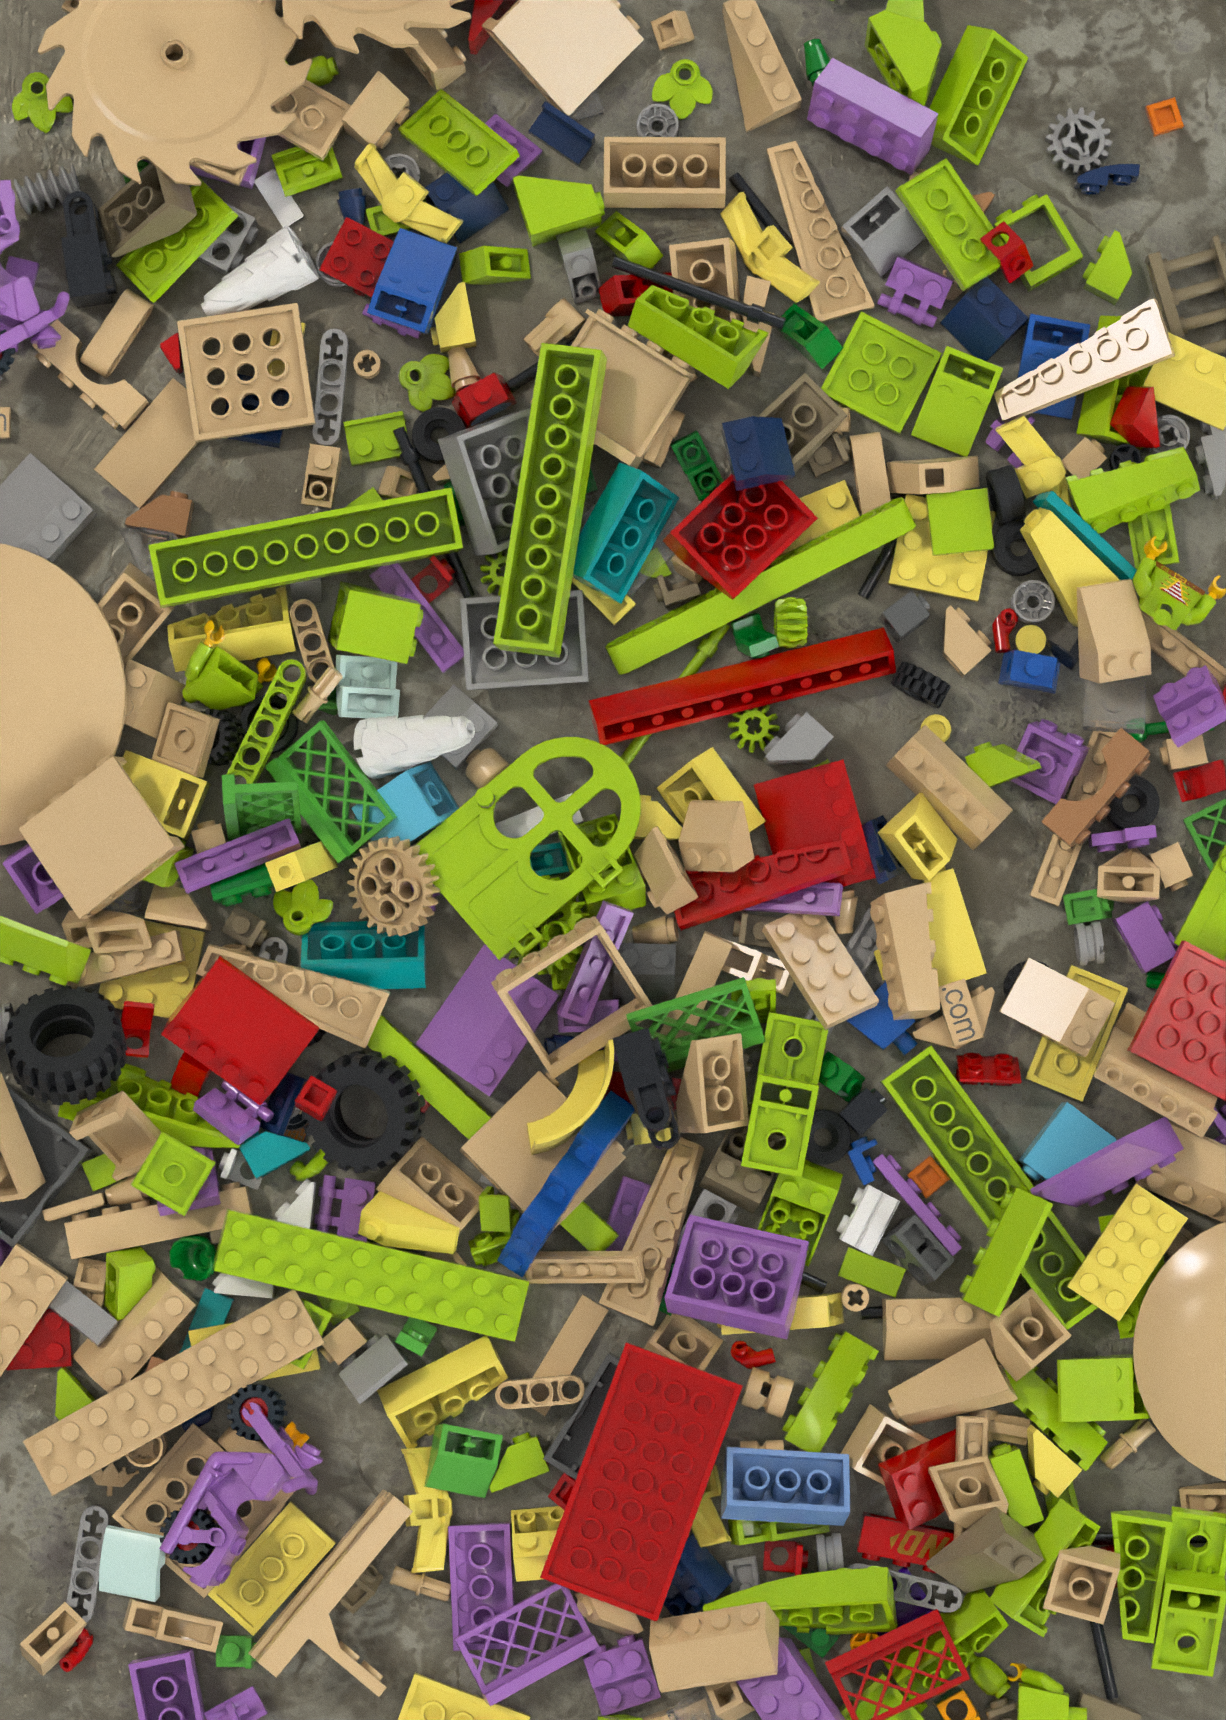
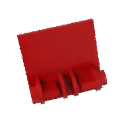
[319,217,394,298]
[956,1052,1022,1086]

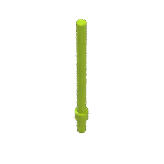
[620,624,730,766]

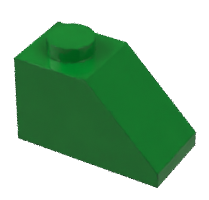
[776,303,843,369]

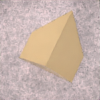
[1097,848,1160,904]

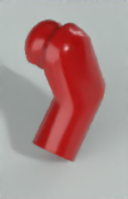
[992,608,1018,653]
[731,1340,776,1369]
[59,1628,94,1672]

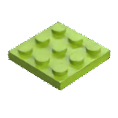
[821,311,942,435]

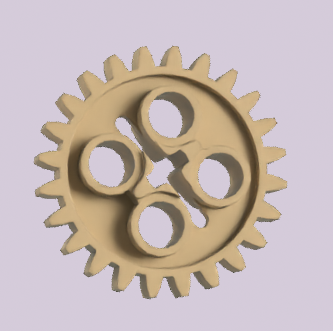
[347,836,440,937]

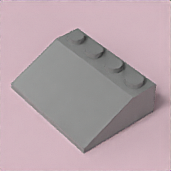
[438,408,531,556]
[0,453,98,563]
[460,590,589,690]

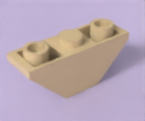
[886,456,980,494]
[911,985,995,1050]

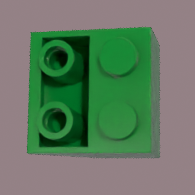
[210,861,274,907]

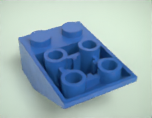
[367,228,457,335]
[1017,314,1090,420]

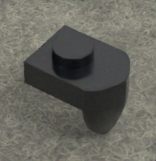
[1046,639,1079,670]

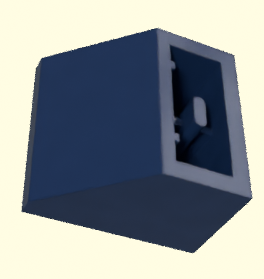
[664,1534,733,1616]

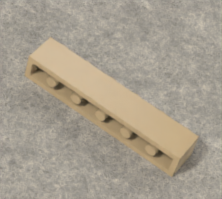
[64,1181,254,1259]

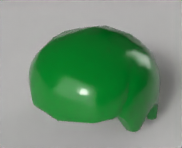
[169,1235,216,1281]

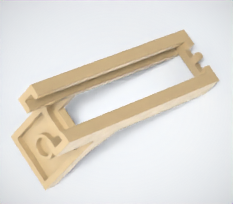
[248,1489,413,1697]

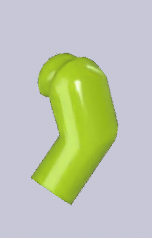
[289,1149,328,1182]

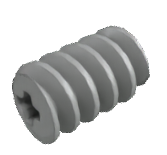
[14,163,81,215]

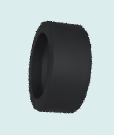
[239,695,299,754]

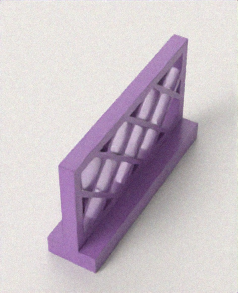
[454,1583,599,1706]

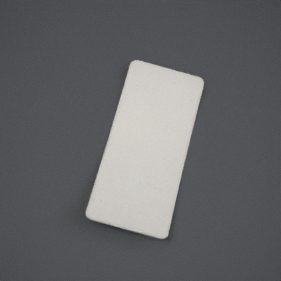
[254,169,304,228]

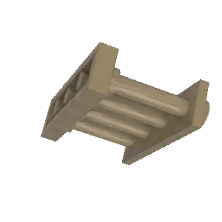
[1145,235,1226,354]

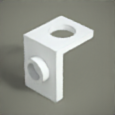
[219,1148,263,1190]

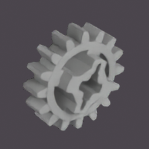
[1045,107,1112,175]

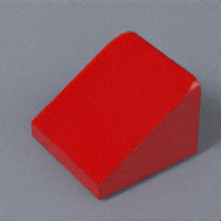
[159,332,183,374]
[295,1075,338,1121]

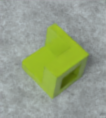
[479,1186,519,1232]

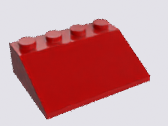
[663,474,818,600]
[753,759,876,887]
[161,956,319,1106]

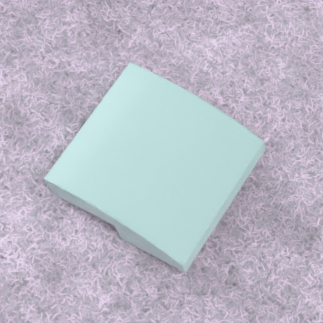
[336,655,400,718]
[99,1525,165,1602]

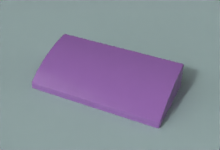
[448,1522,517,1651]

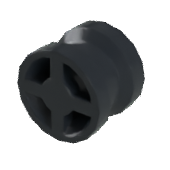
[1109,444,1141,470]

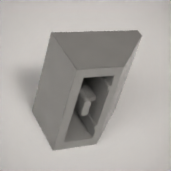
[840,186,926,278]
[763,712,834,766]

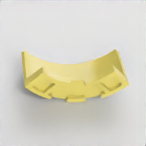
[527,1040,614,1155]

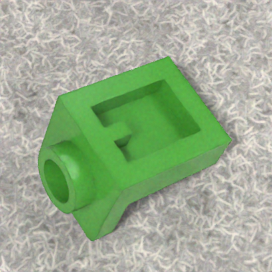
[1063,889,1114,925]
[395,1317,437,1357]
[216,1635,257,1669]

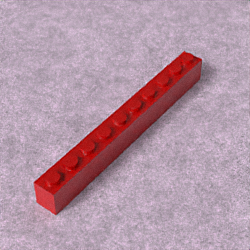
[588,627,896,745]

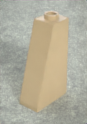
[888,1338,1018,1426]

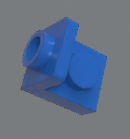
[847,1136,878,1185]

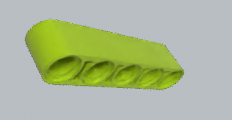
[226,659,307,784]

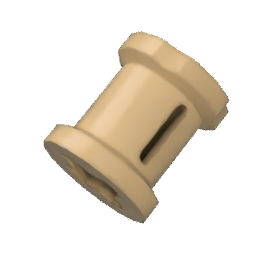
[841,1283,869,1312]

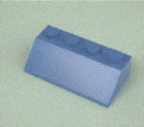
[721,1447,850,1526]

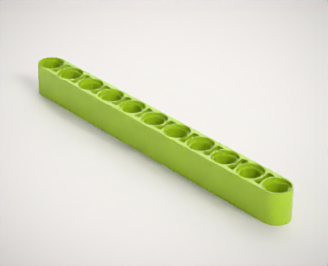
[605,497,916,675]
[367,1014,619,1251]

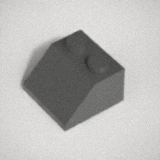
[613,943,676,1005]

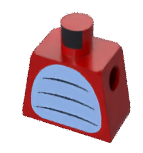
[452,373,517,429]

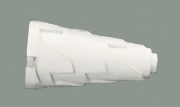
[201,225,320,316]
[354,715,475,779]

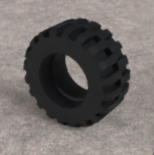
[4,986,127,1105]
[302,1051,425,1173]

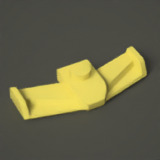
[354,143,464,244]
[720,192,820,303]
[995,416,1072,508]
[401,1446,453,1573]
[691,1465,732,1548]

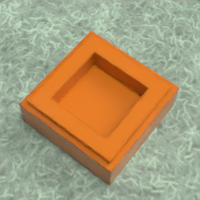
[1145,97,1184,137]
[907,1156,950,1199]

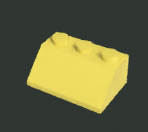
[1143,332,1226,431]
[656,747,766,834]

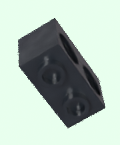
[837,1088,888,1136]

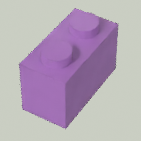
[1112,901,1178,974]

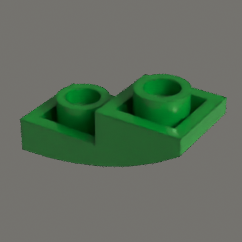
[670,430,723,501]

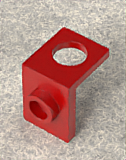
[980,221,1034,283]
[410,555,455,604]
[1173,759,1226,802]
[120,1001,155,1058]
[763,1540,808,1575]

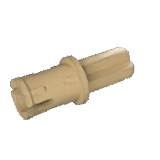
[292,667,343,723]
[1100,1419,1156,1470]
[390,1565,451,1602]

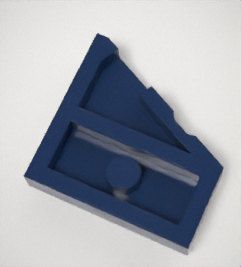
[862,815,907,885]

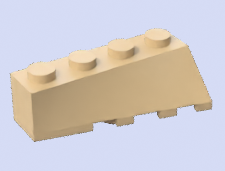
[722,0,802,133]
[870,882,940,1020]

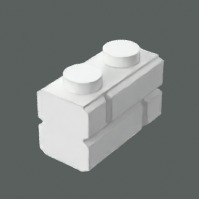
[836,1184,900,1256]

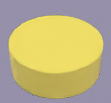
[1015,625,1046,654]
[920,714,951,743]

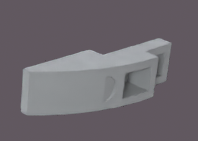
[1194,421,1226,501]

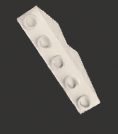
[212,1179,317,1298]

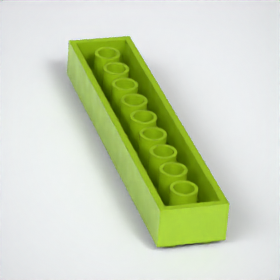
[493,343,607,658]
[148,488,463,608]
[880,1045,1098,1330]
[212,1208,529,1342]

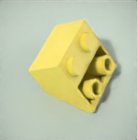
[877,793,957,881]
[511,1506,564,1582]

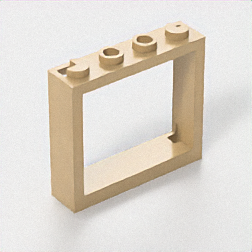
[491,916,653,1079]

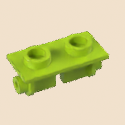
[468,1227,515,1267]

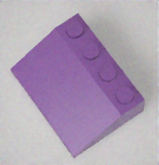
[415,944,560,1097]
[1030,1117,1184,1208]
[664,1214,809,1339]

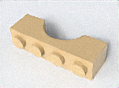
[32,319,150,431]

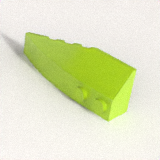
[58,1050,240,1148]
[703,1566,897,1635]

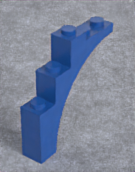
[497,1091,635,1277]

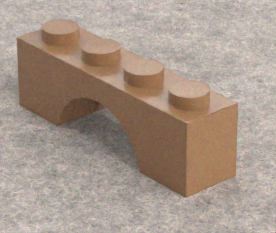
[1041,728,1151,849]

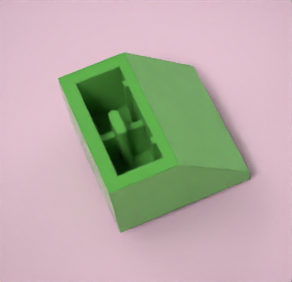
[424,1424,503,1498]

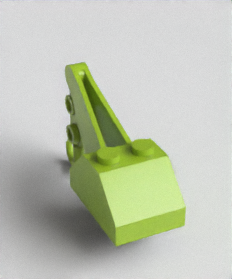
[830,0,942,106]

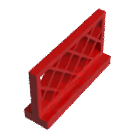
[825,1609,971,1720]

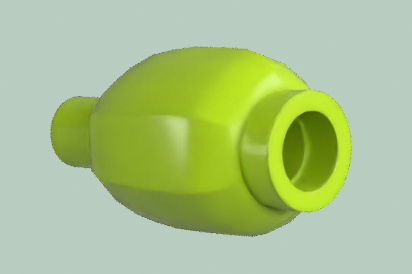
[306,56,339,87]
[968,1653,1011,1700]

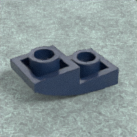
[1074,164,1140,195]

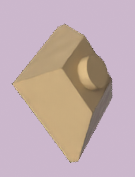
[145,881,212,931]
[928,1456,1009,1529]

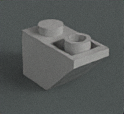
[556,227,601,304]

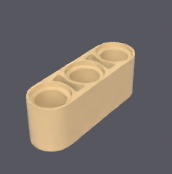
[80,289,154,378]
[849,432,891,516]
[289,599,336,684]
[495,1374,585,1409]

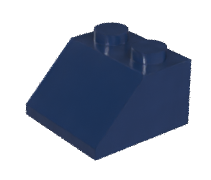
[425,172,510,244]
[940,277,1028,361]
[722,416,796,491]

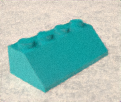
[573,462,680,604]
[301,921,426,989]

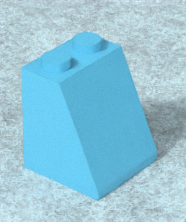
[351,762,459,846]
[1018,1102,1117,1181]

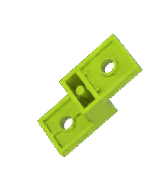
[741,1012,828,1177]
[1151,1506,1226,1677]

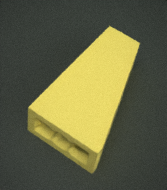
[1020,507,1119,627]
[265,841,338,892]
[922,866,987,987]
[717,1292,844,1335]

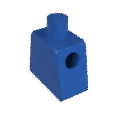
[998,650,1061,694]
[846,982,918,1055]

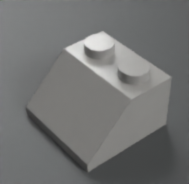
[424,684,498,770]
[339,1333,411,1404]

